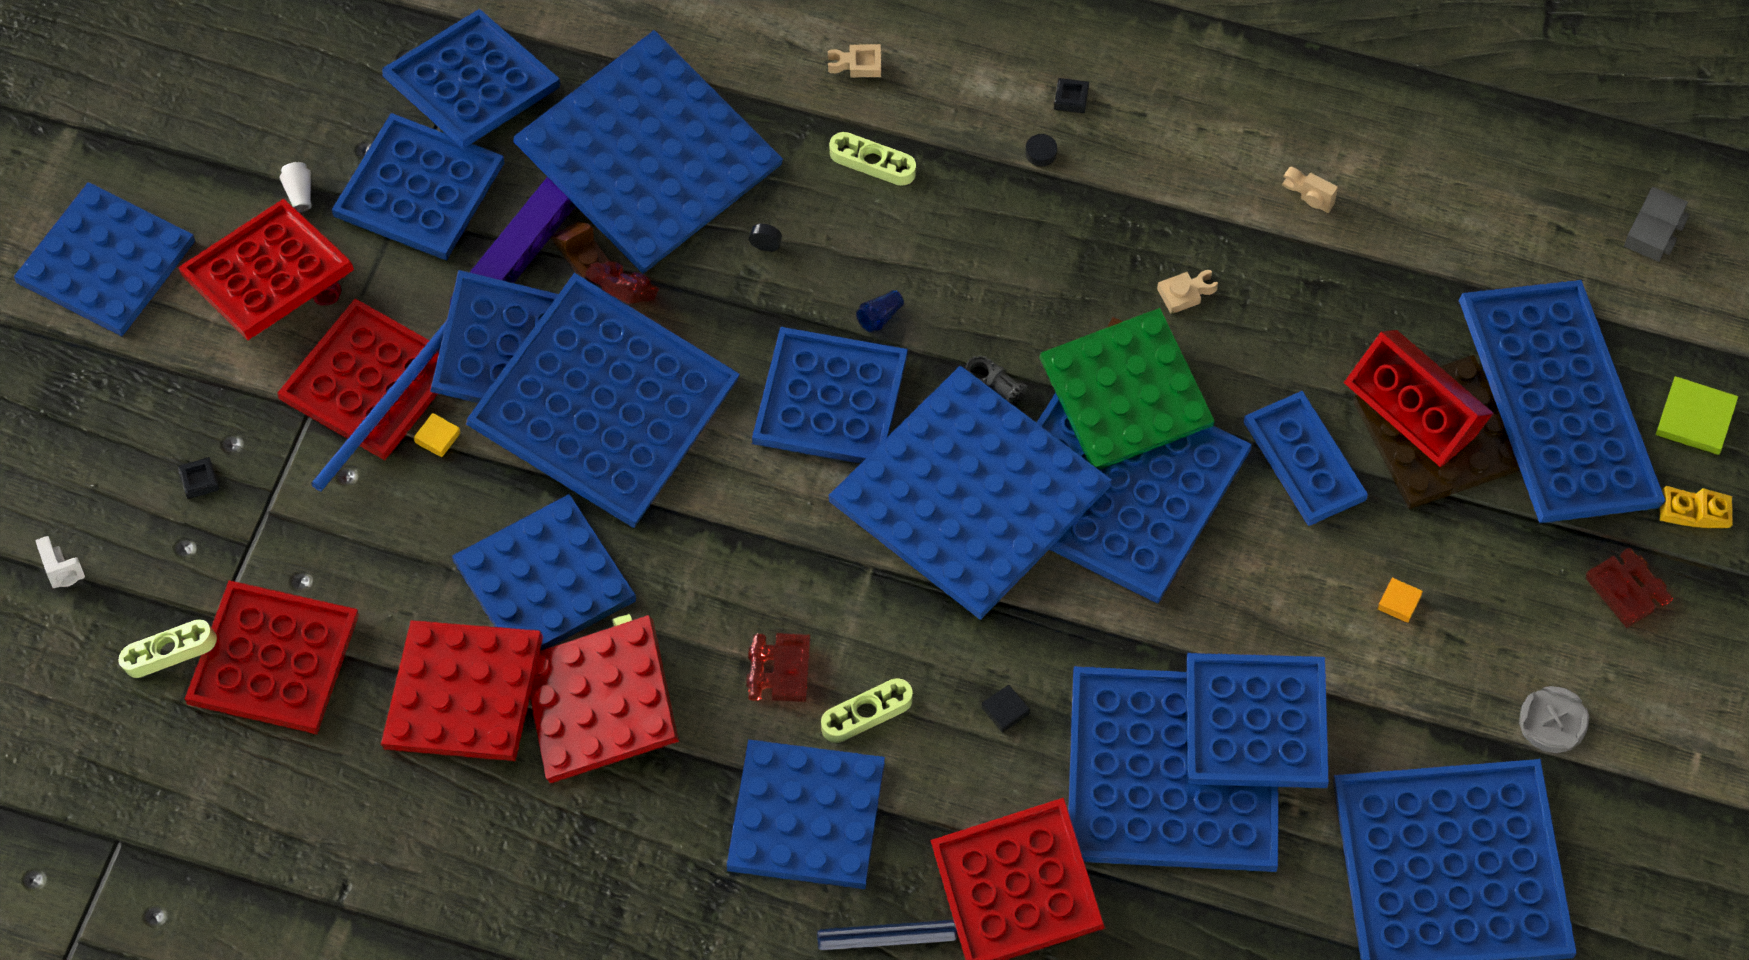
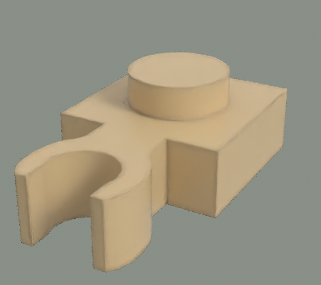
[828,44,881,78]
[1282,167,1338,213]
[1157,270,1218,314]

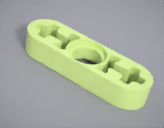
[829,132,916,186]
[119,620,217,678]
[821,678,913,743]

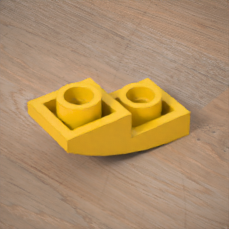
[1660,486,1733,528]

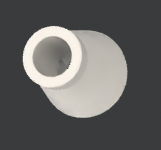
[280,162,312,212]

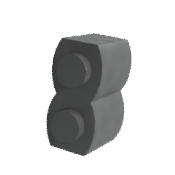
[1624,187,1690,262]

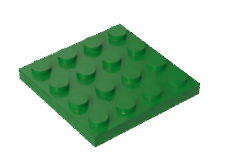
[1039,308,1215,470]

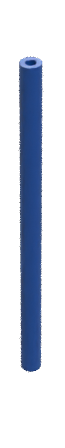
[311,320,447,492]

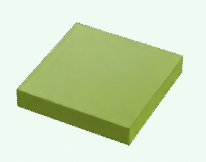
[1655,376,1738,455]

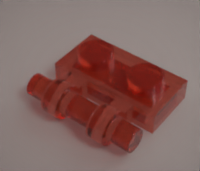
[586,261,659,304]
[1585,548,1673,628]
[746,633,811,702]

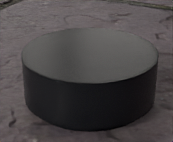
[1025,134,1057,166]
[748,224,782,252]

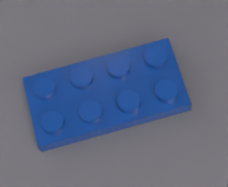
[1244,391,1368,526]

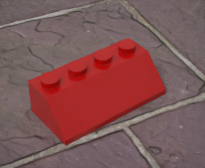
[1344,330,1493,467]

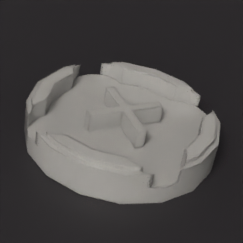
[1519,686,1589,753]

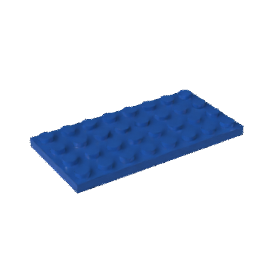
[1459,280,1666,523]

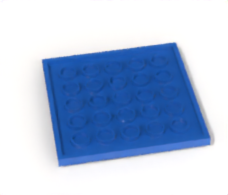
[513,30,783,274]
[466,273,740,528]
[829,365,1112,620]
[1037,393,1252,604]
[1068,666,1278,872]
[1333,759,1576,960]

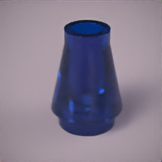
[856,290,904,332]

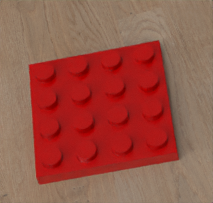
[178,198,354,341]
[277,298,440,460]
[185,580,359,734]
[530,615,679,783]
[381,620,543,761]
[930,797,1105,960]

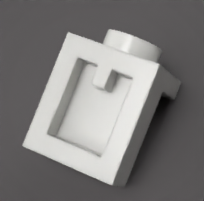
[35,536,85,589]

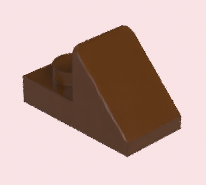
[551,221,612,282]

